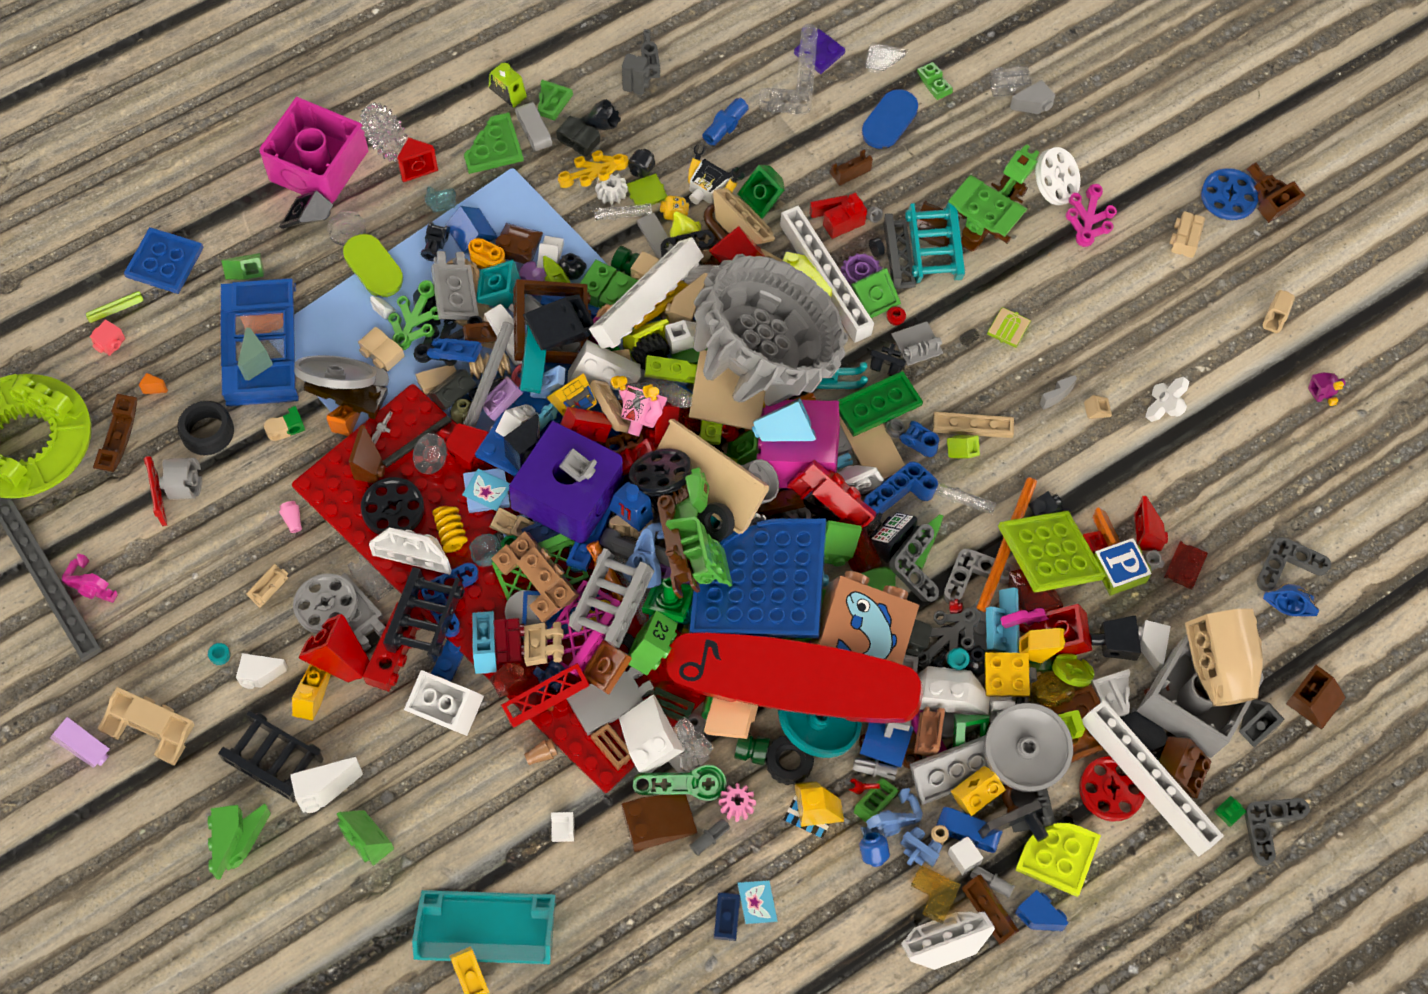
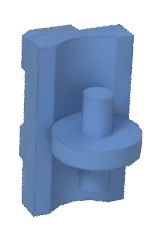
[900,827,942,868]

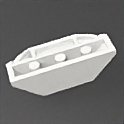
[369,528,452,575]
[918,666,990,715]
[901,912,994,970]

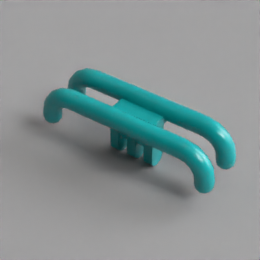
[816,362,868,389]

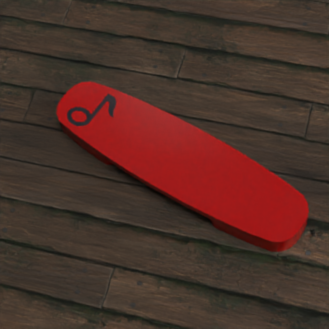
[667,633,923,723]

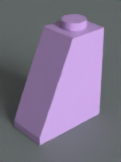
[50,717,109,768]

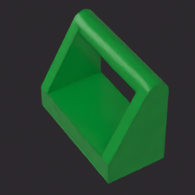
[953,714,990,748]

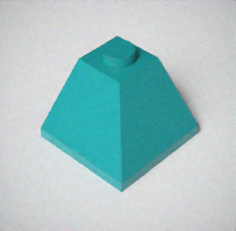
[476,260,520,309]

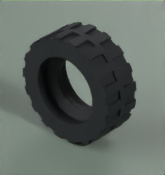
[766,735,814,785]

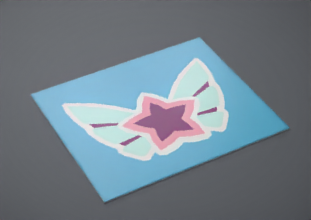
[462,469,510,511]
[738,881,778,924]

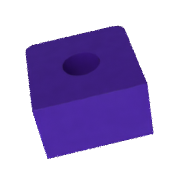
[509,421,623,543]

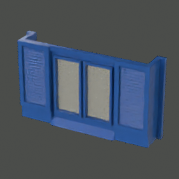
[220,278,299,406]

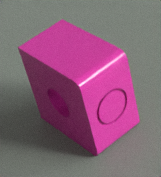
[259,96,368,203]

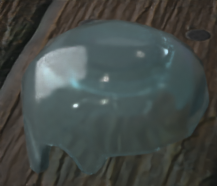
[469,534,502,567]

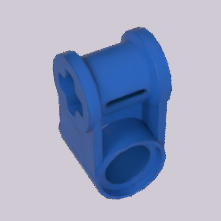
[900,421,939,457]

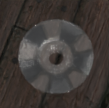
[413,434,447,474]

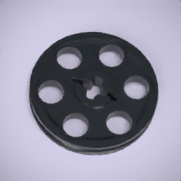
[629,449,692,496]
[361,477,424,535]

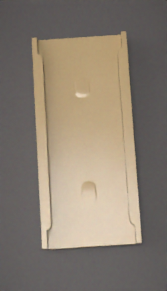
[654,419,769,534]

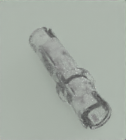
[594,203,652,221]
[934,482,996,515]

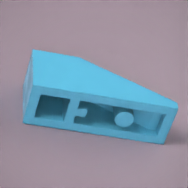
[472,611,497,674]

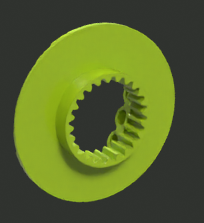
[0,374,92,498]

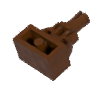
[1247,163,1306,223]

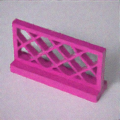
[547,580,621,679]

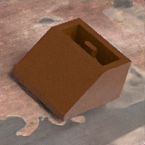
[1286,665,1346,730]
[1159,737,1212,799]

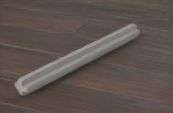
[464,322,514,428]

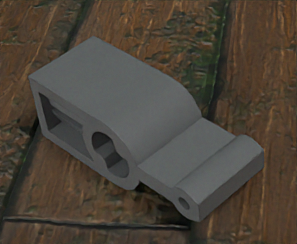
[641,29,660,79]

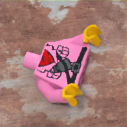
[611,376,667,436]

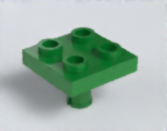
[642,577,694,623]

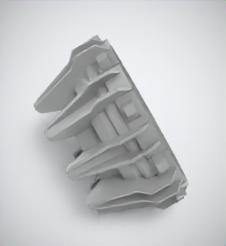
[693,254,848,407]

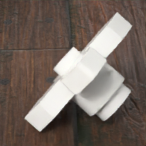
[1145,377,1189,422]

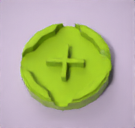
[1052,653,1095,687]

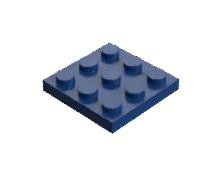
[124,227,204,294]

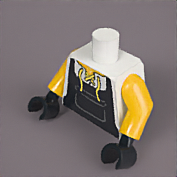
[688,145,745,204]

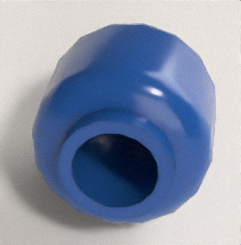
[859,832,890,867]

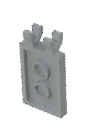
[431,251,479,320]
[323,573,385,652]
[567,667,654,736]

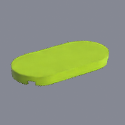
[343,234,403,297]

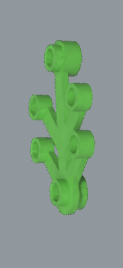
[388,280,440,351]

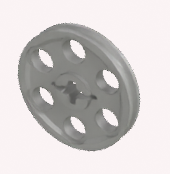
[293,574,358,634]

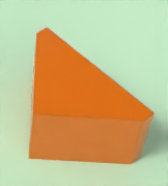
[326,404,360,436]

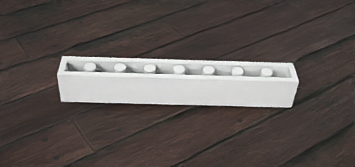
[780,206,874,343]
[589,237,704,348]
[1082,700,1224,857]

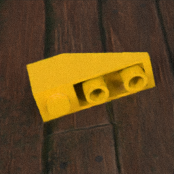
[292,664,331,721]

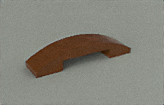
[93,394,137,472]

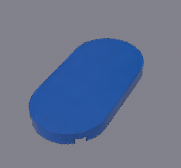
[862,90,918,149]

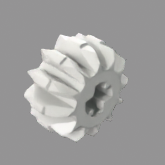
[595,174,628,205]

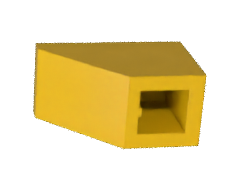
[1019,628,1065,664]

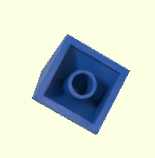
[446,206,498,254]

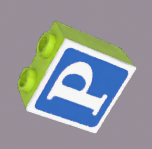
[1094,538,1152,596]

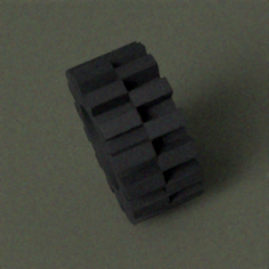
[631,333,670,370]

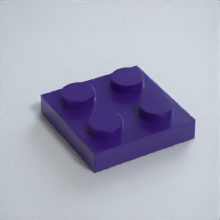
[794,29,846,74]

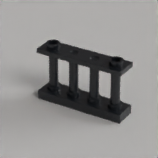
[383,567,465,663]
[218,711,324,803]

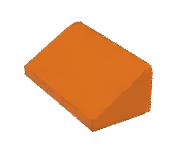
[1092,507,1120,547]

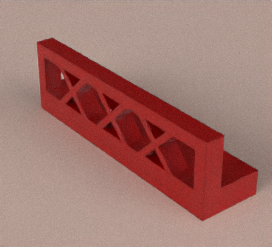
[501,663,590,728]

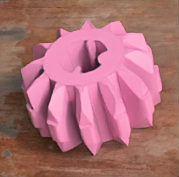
[719,783,756,822]

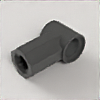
[599,528,636,560]

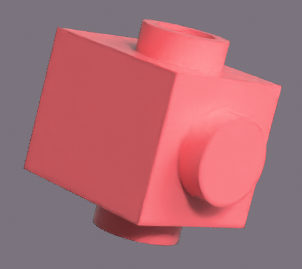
[90,319,125,356]

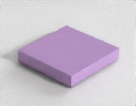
[483,376,523,421]

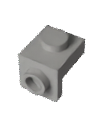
[559,449,597,482]

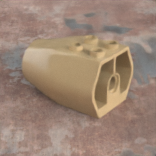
[1185,609,1263,706]

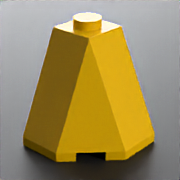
[795,781,844,827]

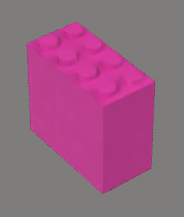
[757,400,840,488]

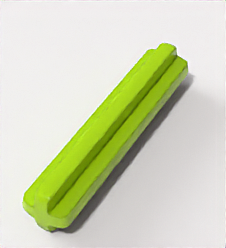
[85,291,143,323]

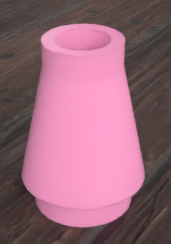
[279,501,302,533]

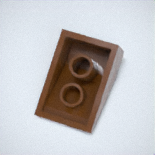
[621,794,698,852]

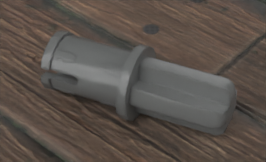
[689,819,730,856]

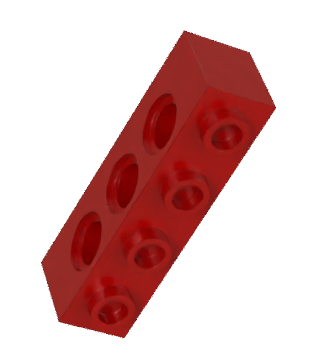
[363,602,424,692]

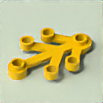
[558,150,629,188]

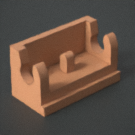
[914,707,945,757]

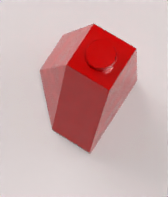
[298,614,369,683]

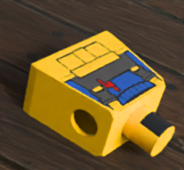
[547,373,597,417]

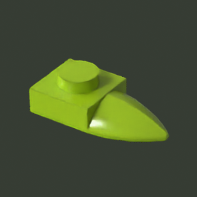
[543,256,571,283]

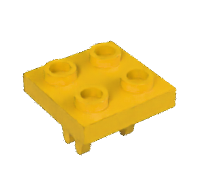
[985,652,1030,697]

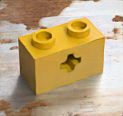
[950,766,1006,816]

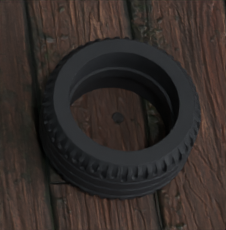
[177,400,234,456]

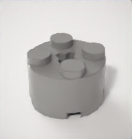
[159,458,202,500]

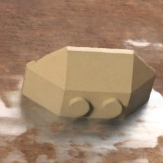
[713,188,775,244]

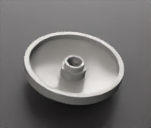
[294,355,377,389]
[984,703,1073,792]

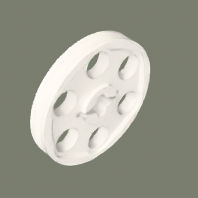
[1035,147,1080,205]

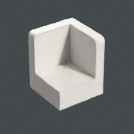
[551,812,574,842]
[948,837,983,876]

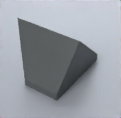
[1239,699,1285,747]

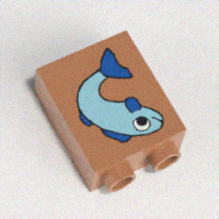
[810,571,919,664]

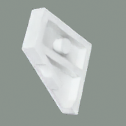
[1090,669,1130,717]

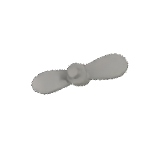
[372,412,393,444]

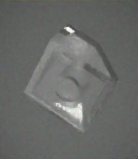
[865,42,908,73]

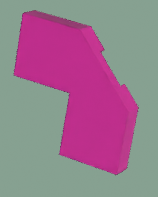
[1000,608,1048,629]

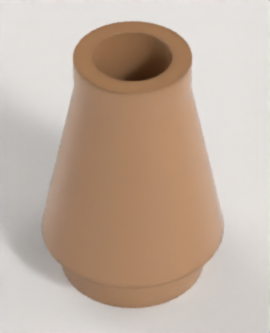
[524,739,558,766]

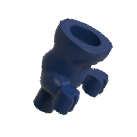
[532,659,566,696]

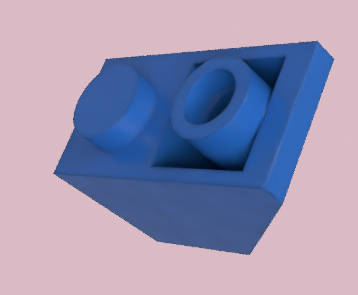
[1015,890,1069,931]

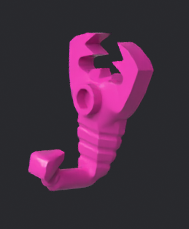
[62,553,118,603]

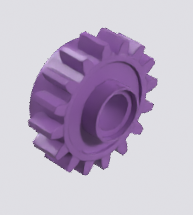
[840,253,883,289]

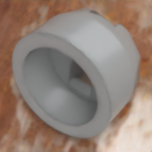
[866,206,883,223]

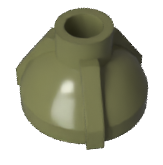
[450,399,472,424]

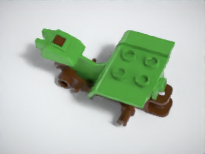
[948,145,1039,251]
[657,467,733,598]

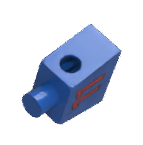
[609,482,653,532]

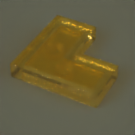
[911,866,961,924]

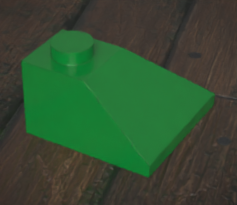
[737,165,785,219]

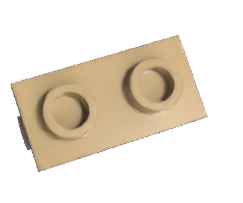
[246,564,288,608]

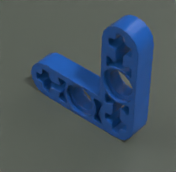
[421,563,479,637]

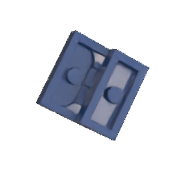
[859,723,914,768]

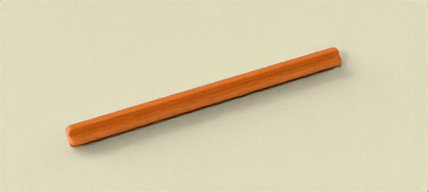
[977,477,1037,613]

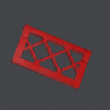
[144,456,168,527]

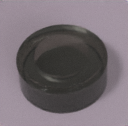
[959,329,980,345]

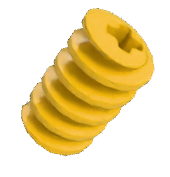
[432,506,468,553]

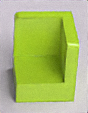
[947,435,980,458]
[1058,710,1085,739]

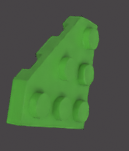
[464,113,524,174]

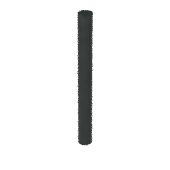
[382,415,452,468]

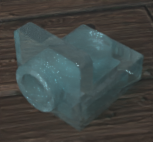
[425,186,456,212]

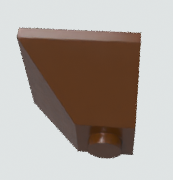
[349,425,385,483]

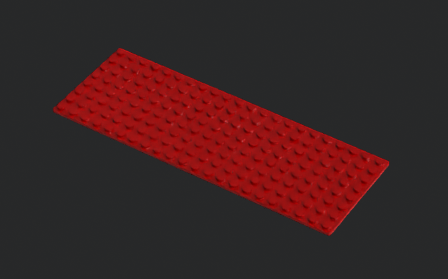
[292,384,706,793]

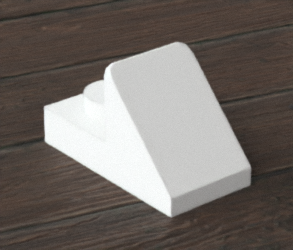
[537,236,564,268]

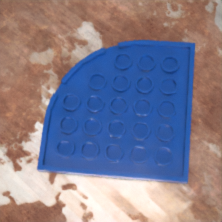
[689,519,827,638]

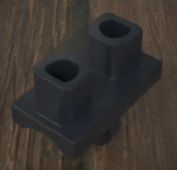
[870,343,906,376]

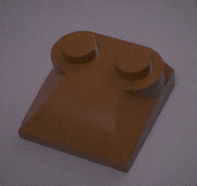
[495,223,543,264]

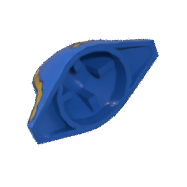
[1263,583,1319,616]

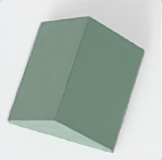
[238,327,273,380]

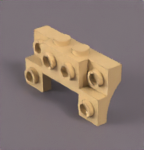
[97,687,195,766]

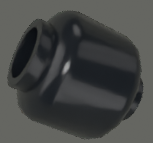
[628,149,656,177]

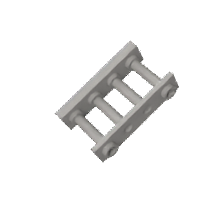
[568,548,654,648]

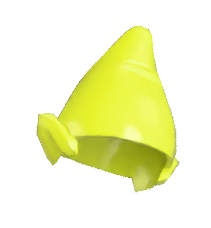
[670,211,701,242]

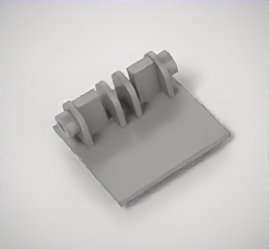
[891,321,943,366]

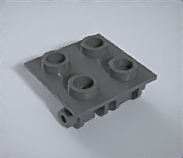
[1011,788,1056,833]

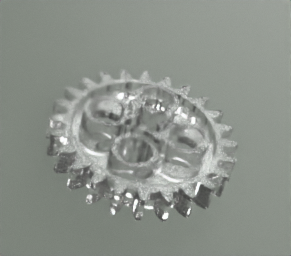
[360,102,408,162]

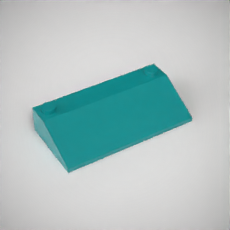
[412,890,556,964]

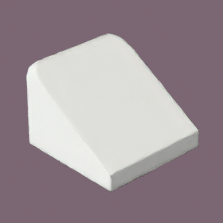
[370,296,396,319]

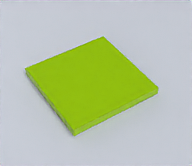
[998,511,1106,593]

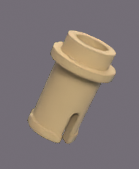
[931,825,949,845]

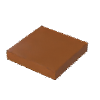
[583,640,632,695]

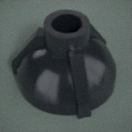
[558,253,586,280]
[963,645,986,676]

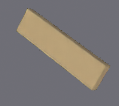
[933,412,1014,438]

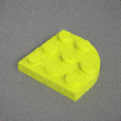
[1015,823,1101,897]

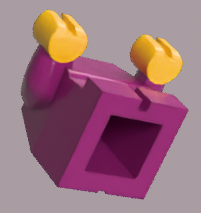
[1308,372,1345,406]

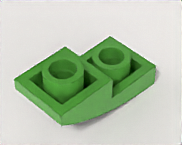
[917,62,953,100]

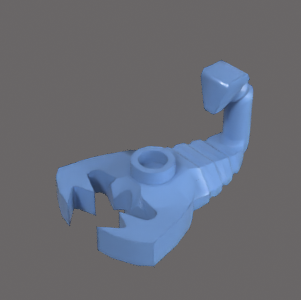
[623,522,664,588]
[861,788,923,837]

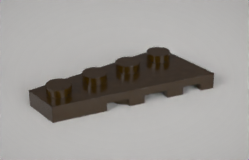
[304,381,388,420]

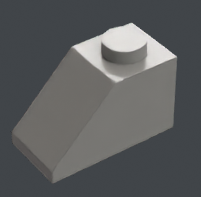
[1010,80,1055,114]

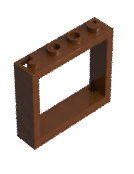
[513,279,592,364]

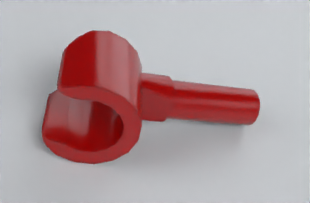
[849,779,880,795]

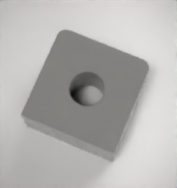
[1137,635,1264,758]

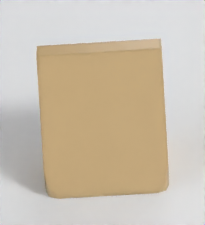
[1084,395,1112,419]

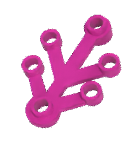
[1065,184,1117,247]

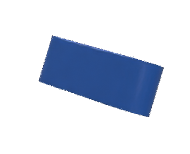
[936,807,1003,853]

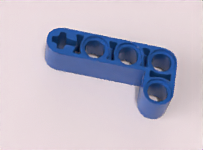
[864,462,938,521]

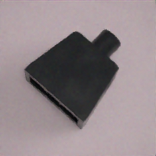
[1090,616,1141,661]

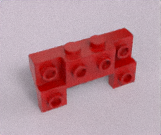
[787,459,876,528]

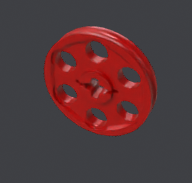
[1079,756,1145,822]

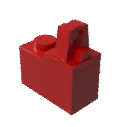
[823,192,867,239]

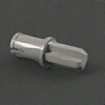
[853,758,897,780]
[970,866,1015,898]

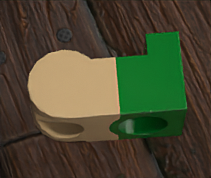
[264,406,305,441]

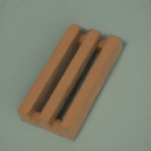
[591,723,632,770]

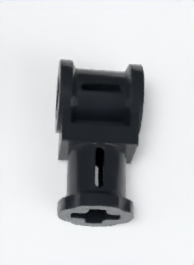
[421,222,450,261]

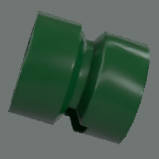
[611,246,640,277]
[734,733,770,766]

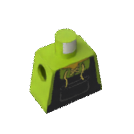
[489,63,527,108]

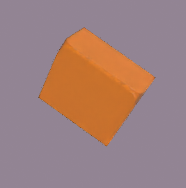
[139,373,168,394]

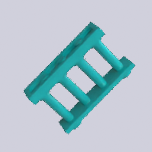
[905,203,965,283]

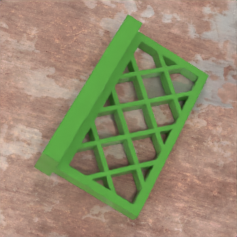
[492,534,589,601]

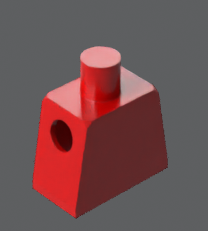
[438,423,489,472]

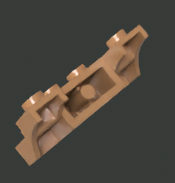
[491,531,580,622]

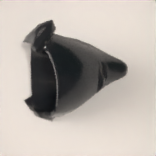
[581,99,621,130]

